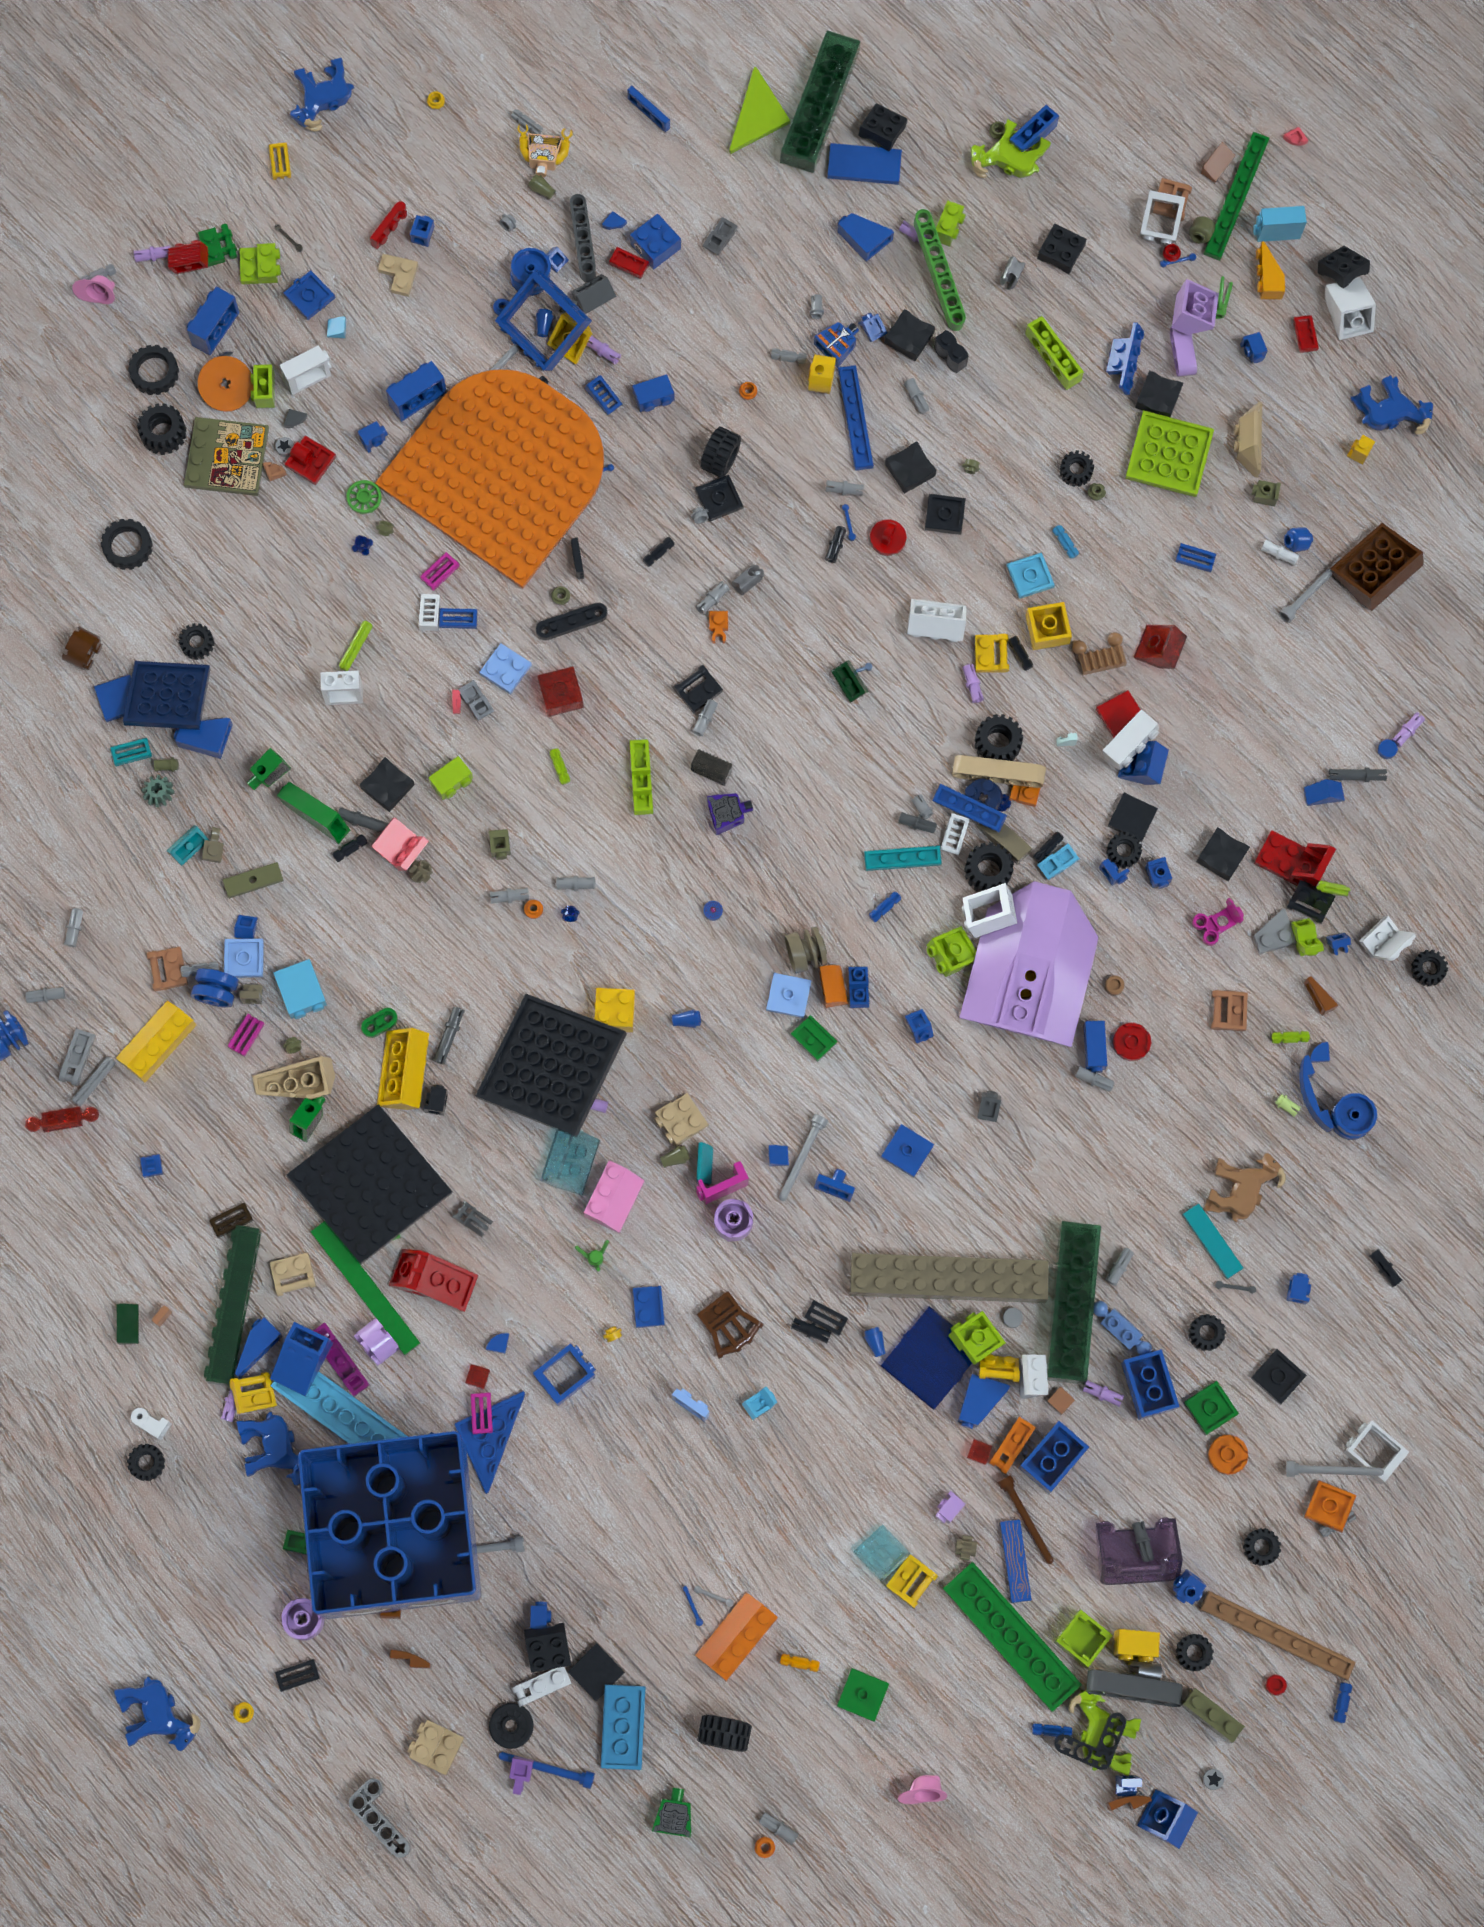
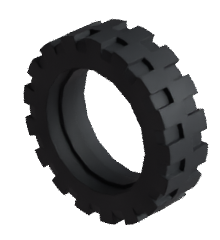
[128,345,179,395]
[101,519,153,570]

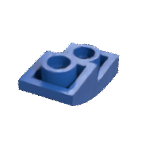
[848,967,869,1008]

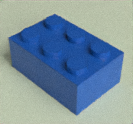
[187,286,240,356]
[386,361,447,422]
[1121,1349,1180,1420]
[1018,1421,1089,1495]

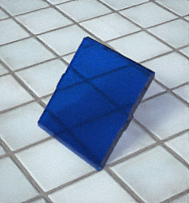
[881,1306,972,1410]

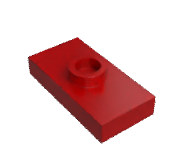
[609,247,649,279]
[1293,315,1319,353]

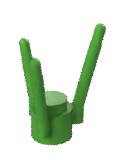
[1216,276,1233,319]
[575,1240,609,1272]

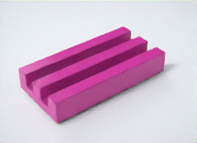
[420,552,460,591]
[228,1014,265,1057]
[471,1393,493,1435]

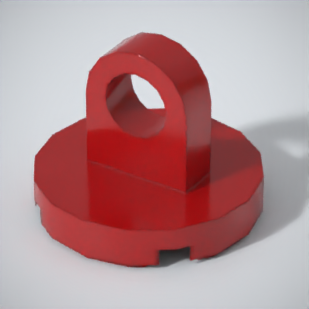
[870,519,907,556]

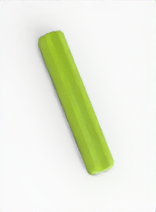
[339,621,372,671]
[1317,881,1350,897]

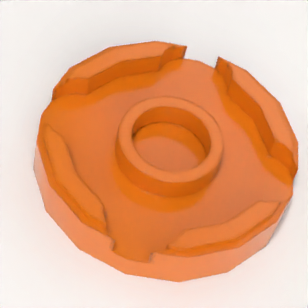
[1208,1435,1248,1475]

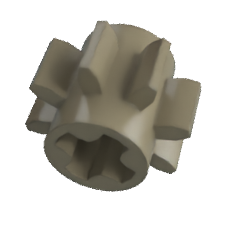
[408,860,433,883]
[955,1535,977,1560]

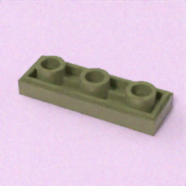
[223,862,284,899]

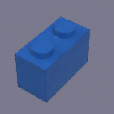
[632,374,675,412]

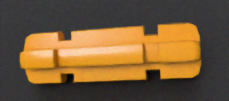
[780,1654,820,1672]

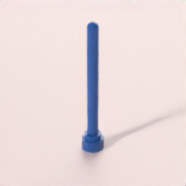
[498,1752,595,1789]

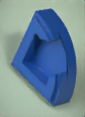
[602,211,627,230]
[1310,1042,1330,1063]
[486,1333,509,1354]

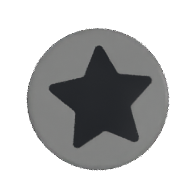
[275,437,294,457]
[1203,1769,1224,1790]

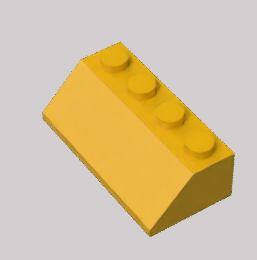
[115,1001,196,1083]
[377,1028,429,1110]

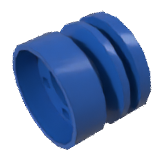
[0,1010,29,1061]

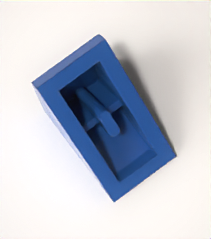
[1304,779,1345,806]

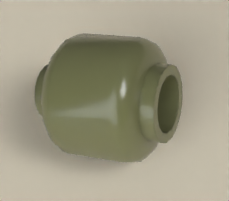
[1189,216,1215,244]

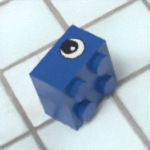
[630,214,681,270]

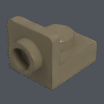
[239,984,263,1004]

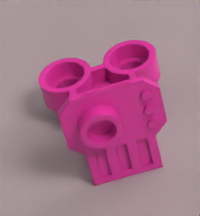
[1192,898,1244,946]

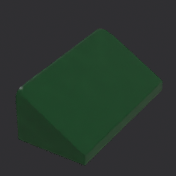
[831,660,869,703]
[117,1303,139,1345]

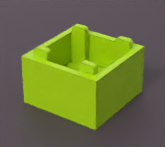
[1054,1609,1113,1668]

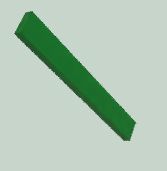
[1203,132,1270,261]
[311,1222,421,1356]

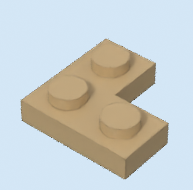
[378,254,418,297]

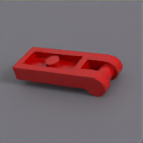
[370,201,407,250]

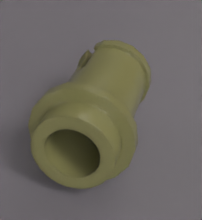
[154,757,179,772]

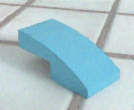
[1037,844,1080,880]

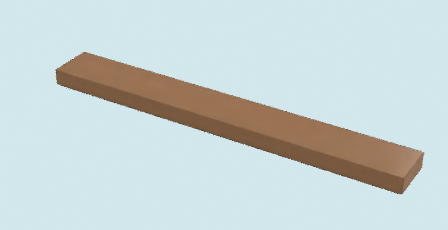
[1199,1591,1356,1681]

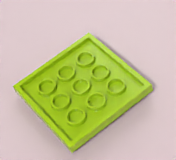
[1125,410,1214,497]

